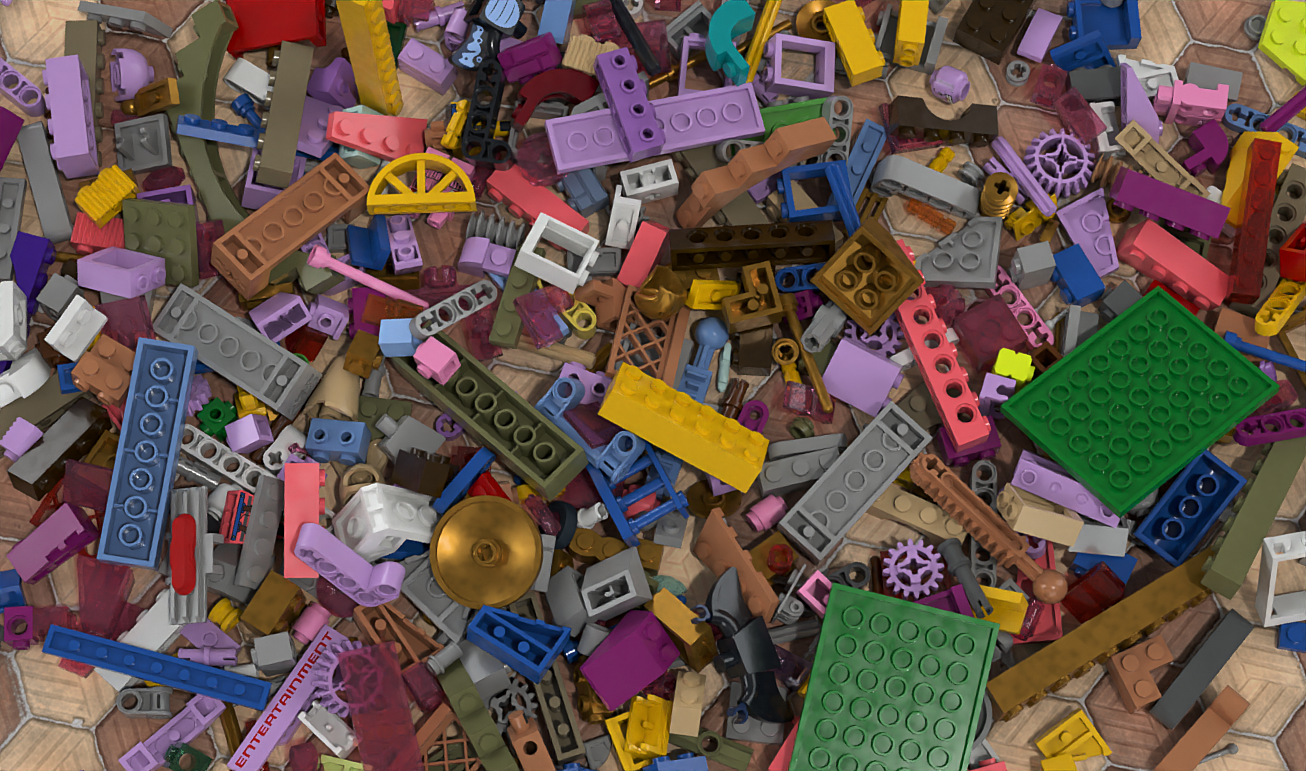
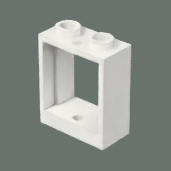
[514,212,600,294]

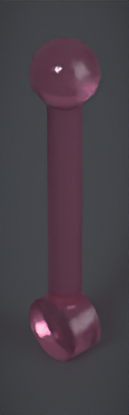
[288,443,312,459]

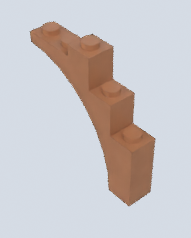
[675,117,837,229]

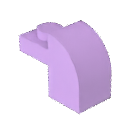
[457,237,516,278]

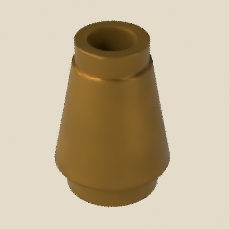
[772,337,799,365]

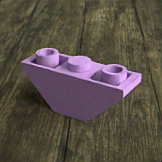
[386,214,423,275]

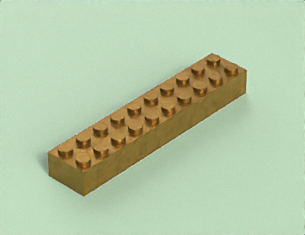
[985,546,1218,723]

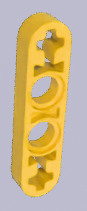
[1254,278,1306,336]

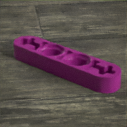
[1232,407,1306,446]

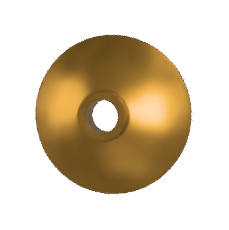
[796,0,836,42]
[686,479,742,519]

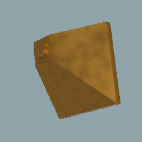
[810,215,924,335]

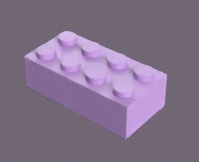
[42,54,99,179]

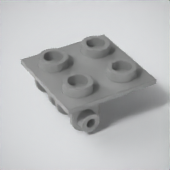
[771,564,807,625]

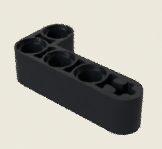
[461,60,515,171]

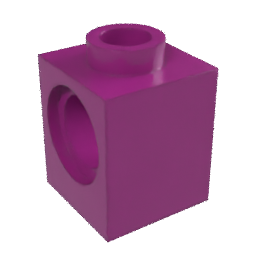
[4,606,39,650]

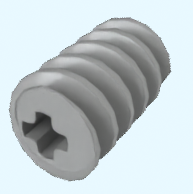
[465,210,525,250]

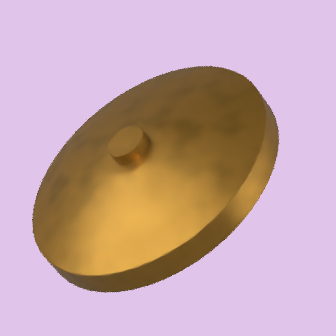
[430,495,543,610]

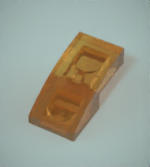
[361,293,424,327]

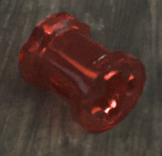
[767,544,793,575]

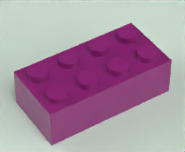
[1109,166,1231,241]

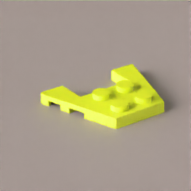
[1258,0,1306,86]

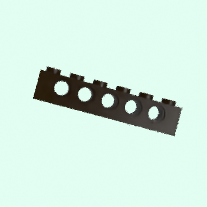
[669,220,835,271]

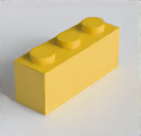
[823,0,885,87]

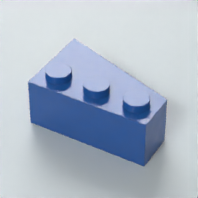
[466,605,572,685]

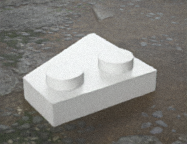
[1116,54,1179,100]

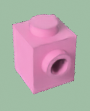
[413,336,461,386]

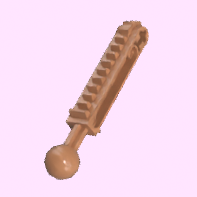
[908,453,1068,605]

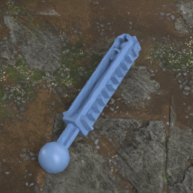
[645,317,729,501]

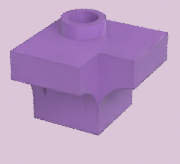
[307,57,359,109]

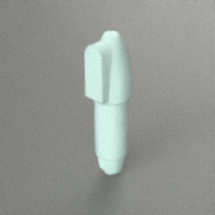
[717,343,732,393]

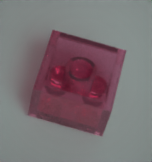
[950,293,1029,373]

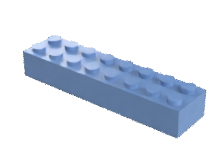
[97,337,198,571]

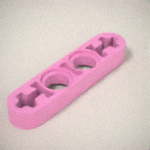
[984,265,1054,350]

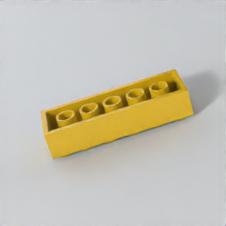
[598,362,770,494]

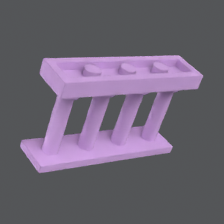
[1011,448,1120,528]

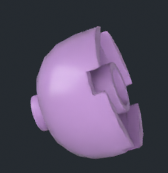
[110,48,154,102]

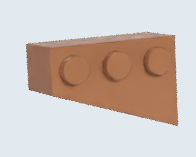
[353,602,445,687]

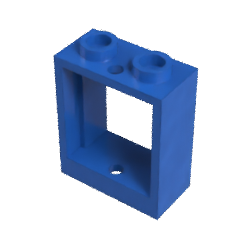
[776,160,853,222]

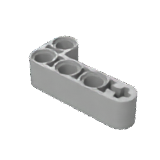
[870,155,981,219]

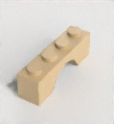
[865,485,967,548]

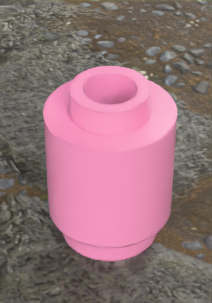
[745,494,788,533]
[291,602,332,646]

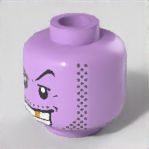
[929,65,971,104]

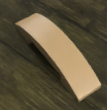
[1114,119,1211,198]

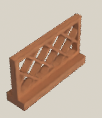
[605,285,691,388]
[385,702,482,771]

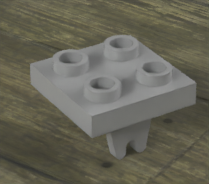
[114,113,173,175]

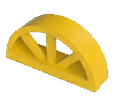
[367,153,477,215]

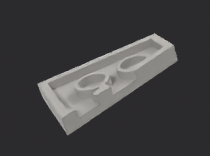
[78,0,173,38]

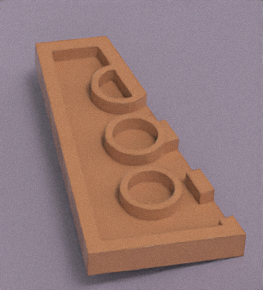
[693,507,780,623]

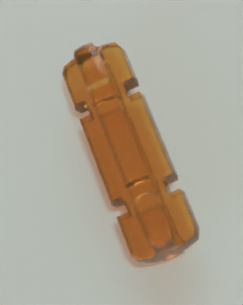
[906,198,957,235]

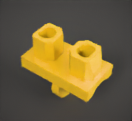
[234,385,267,419]

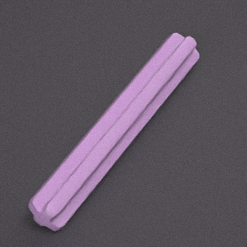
[992,136,1057,217]

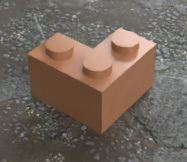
[1105,634,1174,714]

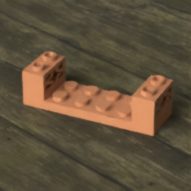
[210,152,370,301]

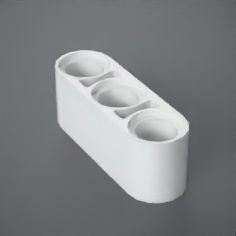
[223,57,273,110]

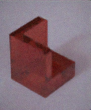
[285,323,328,362]

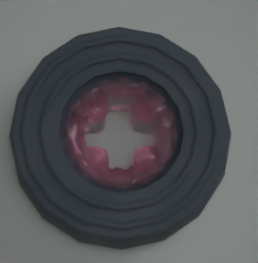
[538,500,578,550]

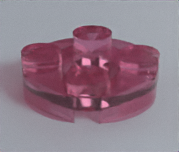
[517,132,569,186]

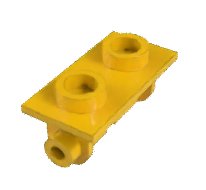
[1004,193,1058,241]

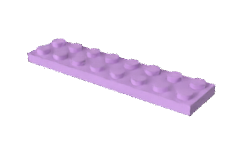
[544,82,765,174]

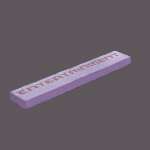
[227,624,349,771]

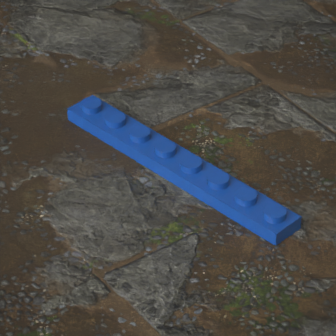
[42,624,272,712]

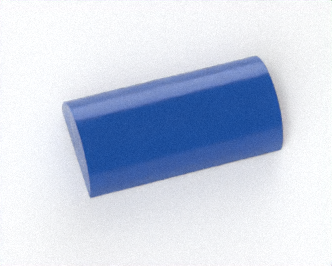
[1133,449,1248,568]

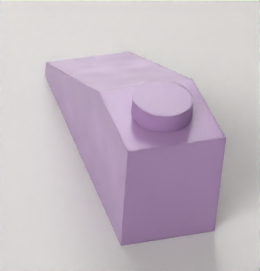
[1121,63,1163,144]

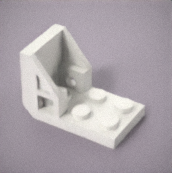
[0,281,27,361]
[332,483,443,562]

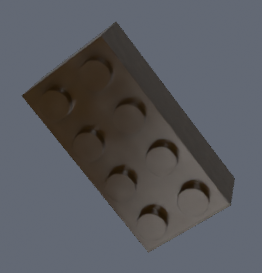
[953,0,1037,65]

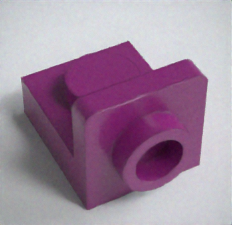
[783,290,824,325]

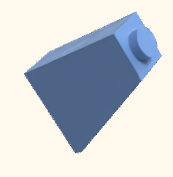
[538,0,576,44]

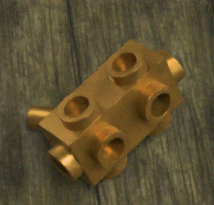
[573,655,614,725]

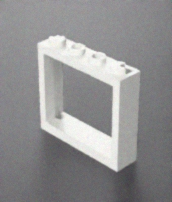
[1255,531,1306,627]

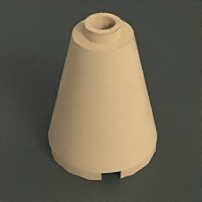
[303,355,360,424]

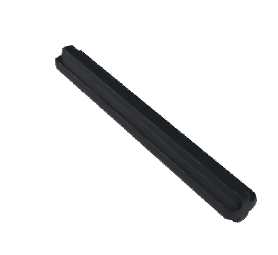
[606,0,661,76]

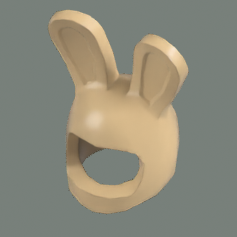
[330,439,388,507]

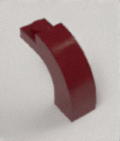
[511,69,600,133]

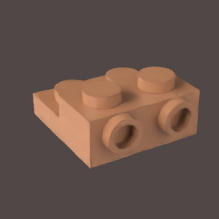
[71,334,136,409]

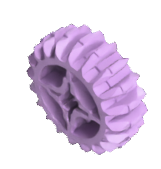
[1023,128,1096,199]
[311,640,388,718]

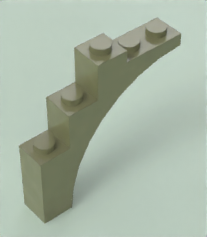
[436,658,520,771]

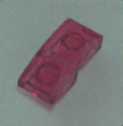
[783,381,836,424]

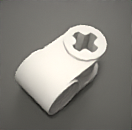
[263,424,307,478]

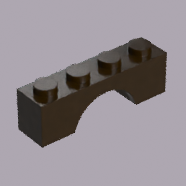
[888,95,998,147]

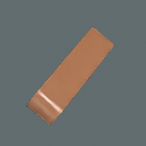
[1153,685,1250,771]

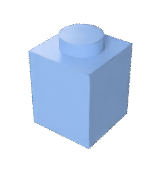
[378,318,423,357]

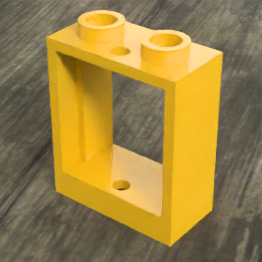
[893,0,929,67]

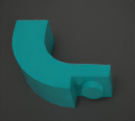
[705,0,756,86]

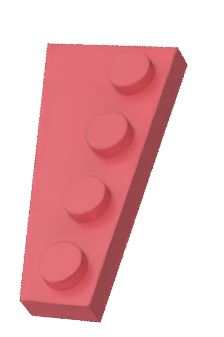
[326,111,428,171]
[1009,535,1063,646]

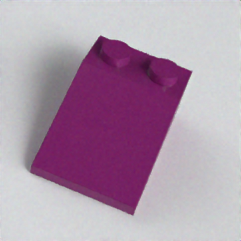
[579,610,681,711]

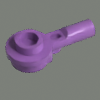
[1258,360,1277,382]

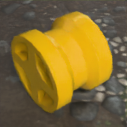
[208,598,243,634]

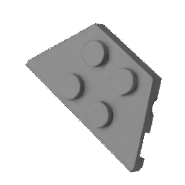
[399,550,472,645]

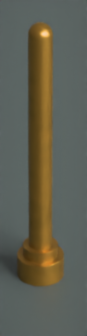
[779,293,833,413]

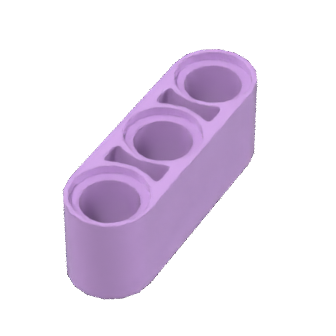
[0,58,46,117]

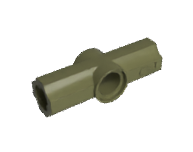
[668,728,754,771]

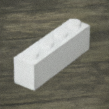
[94,588,187,693]

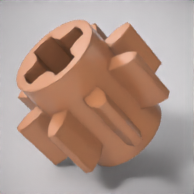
[425,121,447,154]

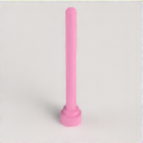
[307,244,429,312]

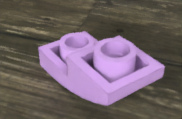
[1017,8,1063,63]

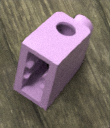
[249,292,313,343]

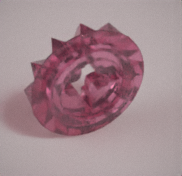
[143,166,186,192]

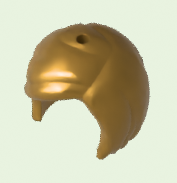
[634,264,687,320]

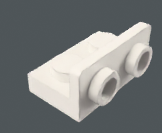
[44,295,108,362]

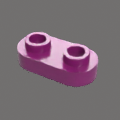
[737,400,769,434]

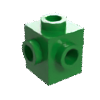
[197,397,238,443]

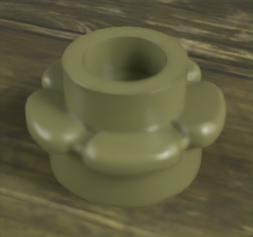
[789,417,815,439]

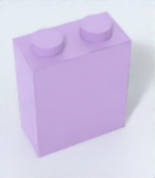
[822,336,905,417]

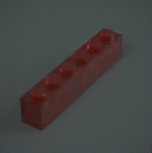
[1225,138,1282,305]

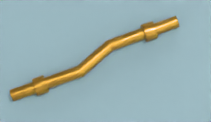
[649,19,793,90]

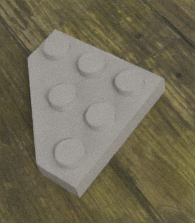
[915,217,1003,289]

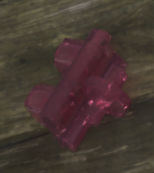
[464,309,503,362]

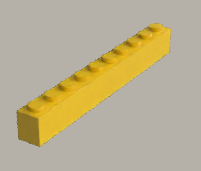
[336,0,404,117]

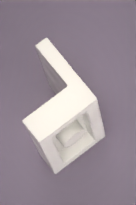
[605,184,641,250]

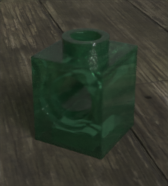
[162,741,213,771]

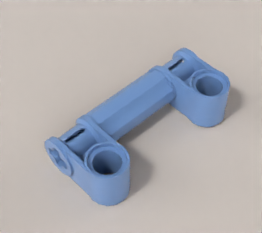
[534,377,645,484]

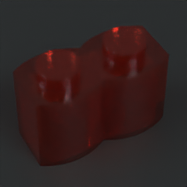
[1060,561,1126,624]

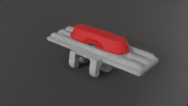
[165,486,224,625]

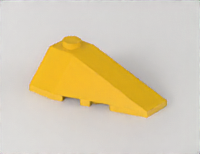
[1220,131,1299,232]

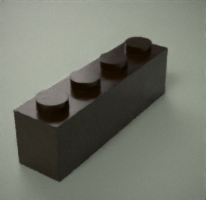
[733,265,776,376]
[7,396,113,502]

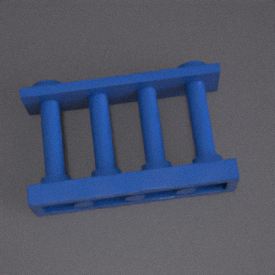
[586,437,690,548]

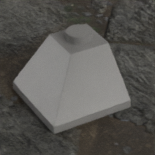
[207,544,276,606]

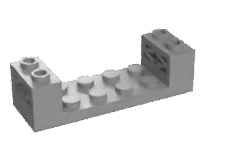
[150,283,323,421]
[776,401,933,565]

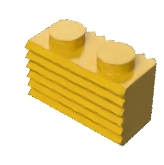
[75,164,140,229]

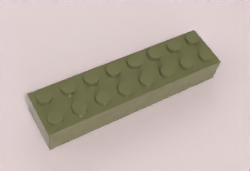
[391,320,589,502]

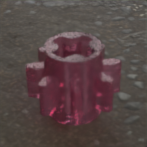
[642,669,676,701]

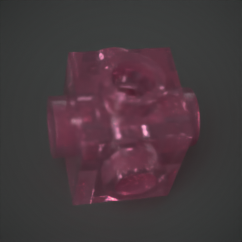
[925,284,965,325]

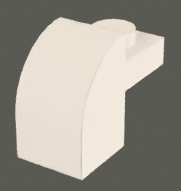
[0,348,51,408]

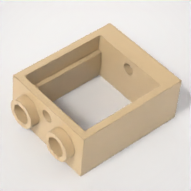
[996,482,1084,547]

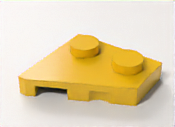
[1033,707,1113,762]

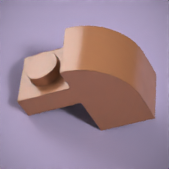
[575,277,635,333]

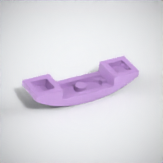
[118,694,227,771]

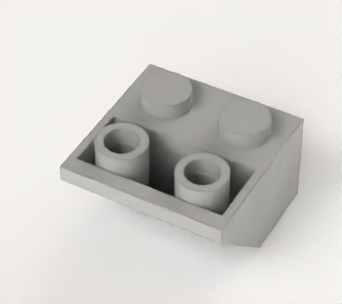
[581,546,653,621]

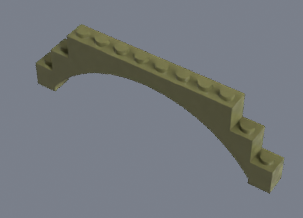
[164,0,346,295]

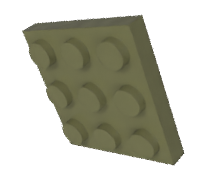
[122,198,199,287]

